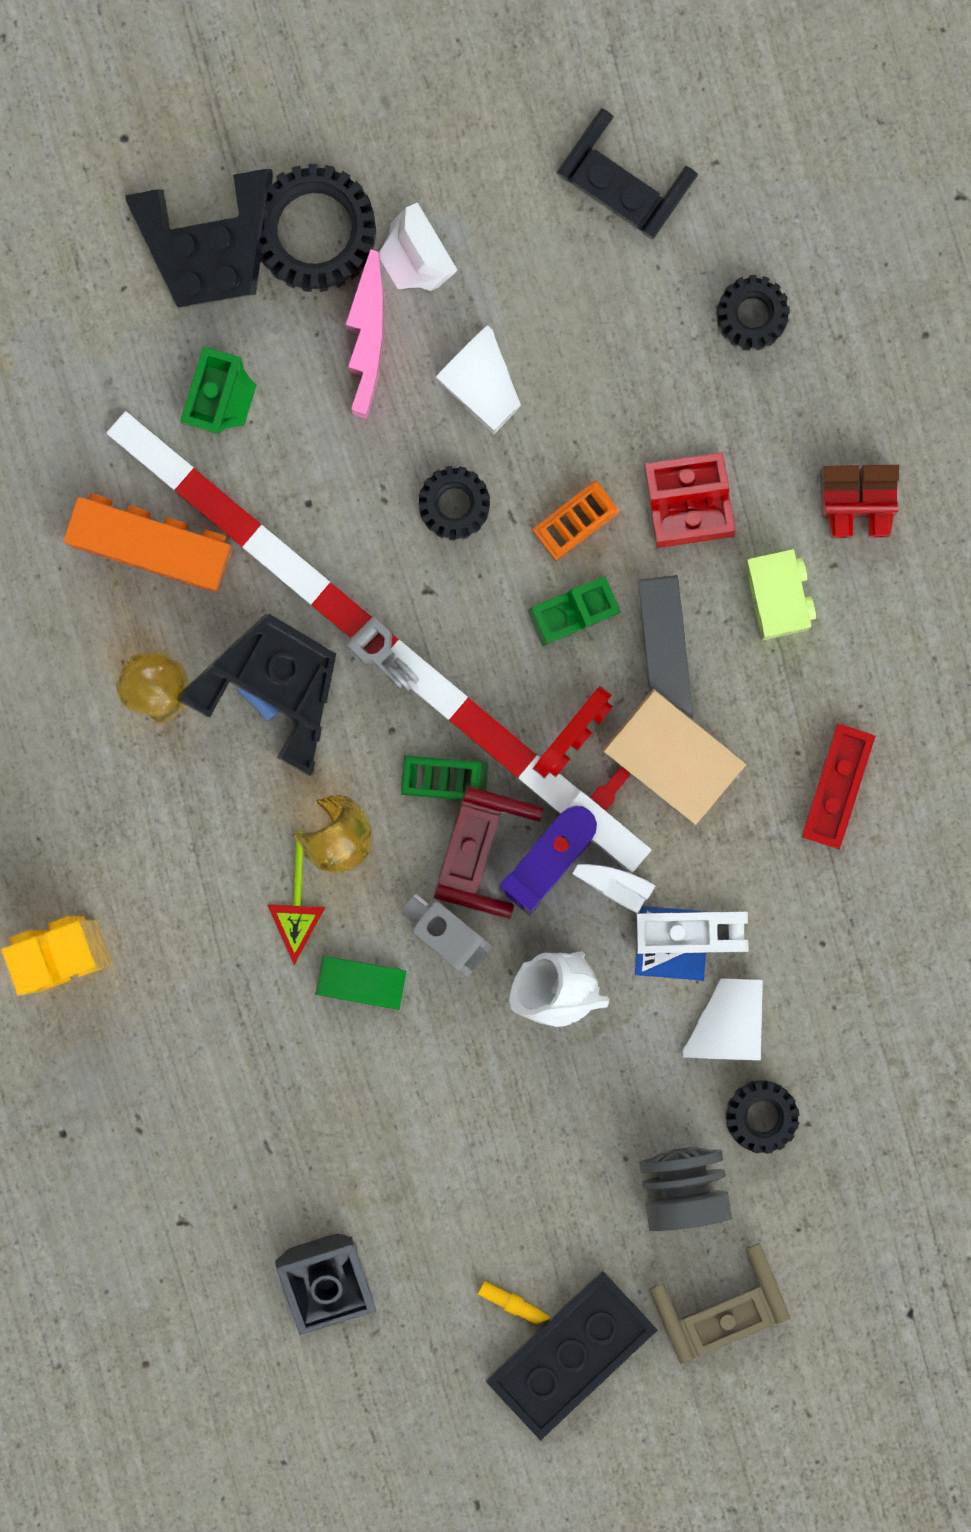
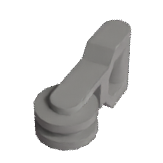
[345,616,419,691]

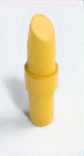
[477,1280,551,1325]

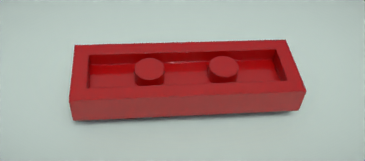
[800,724,876,850]

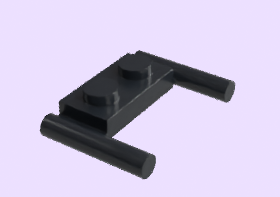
[556,108,698,240]

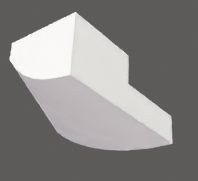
[436,325,521,435]
[572,865,656,914]
[682,978,763,1060]

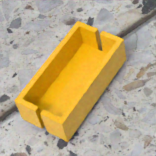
[1,915,113,996]

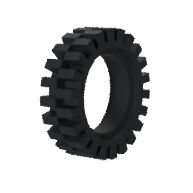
[260,164,376,292]

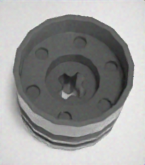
[639,1147,732,1231]

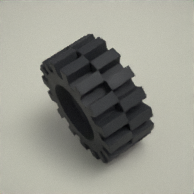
[716,275,790,351]
[418,466,490,541]
[725,1080,800,1154]

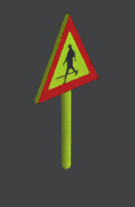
[267,830,326,965]

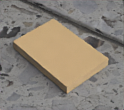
[603,688,747,825]

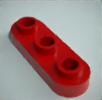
[532,686,613,779]

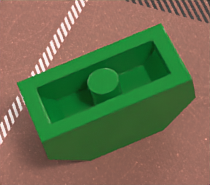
[180,346,257,435]

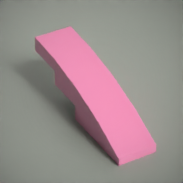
[346,249,384,420]

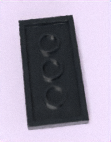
[486,1270,658,1441]

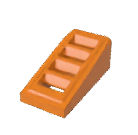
[532,480,620,561]

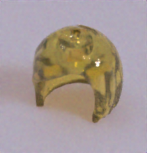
[116,652,189,725]
[294,795,373,874]

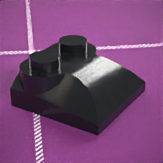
[275,1234,376,1335]

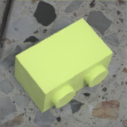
[744,549,816,640]

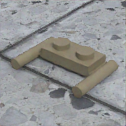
[649,1243,791,1364]

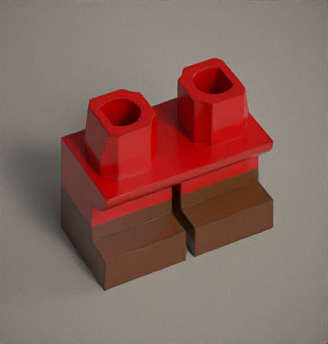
[820,465,899,539]

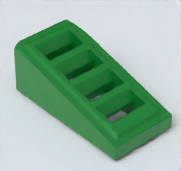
[401,755,488,800]

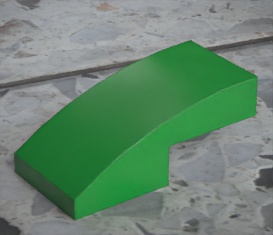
[527,576,621,646]
[315,955,407,1010]

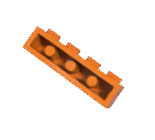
[63,493,233,594]

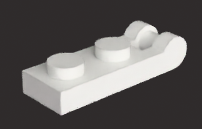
[636,912,749,954]

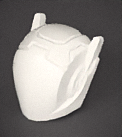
[509,951,609,1027]

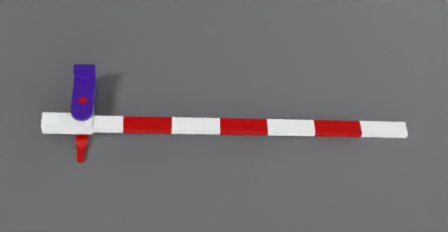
[106,411,652,916]

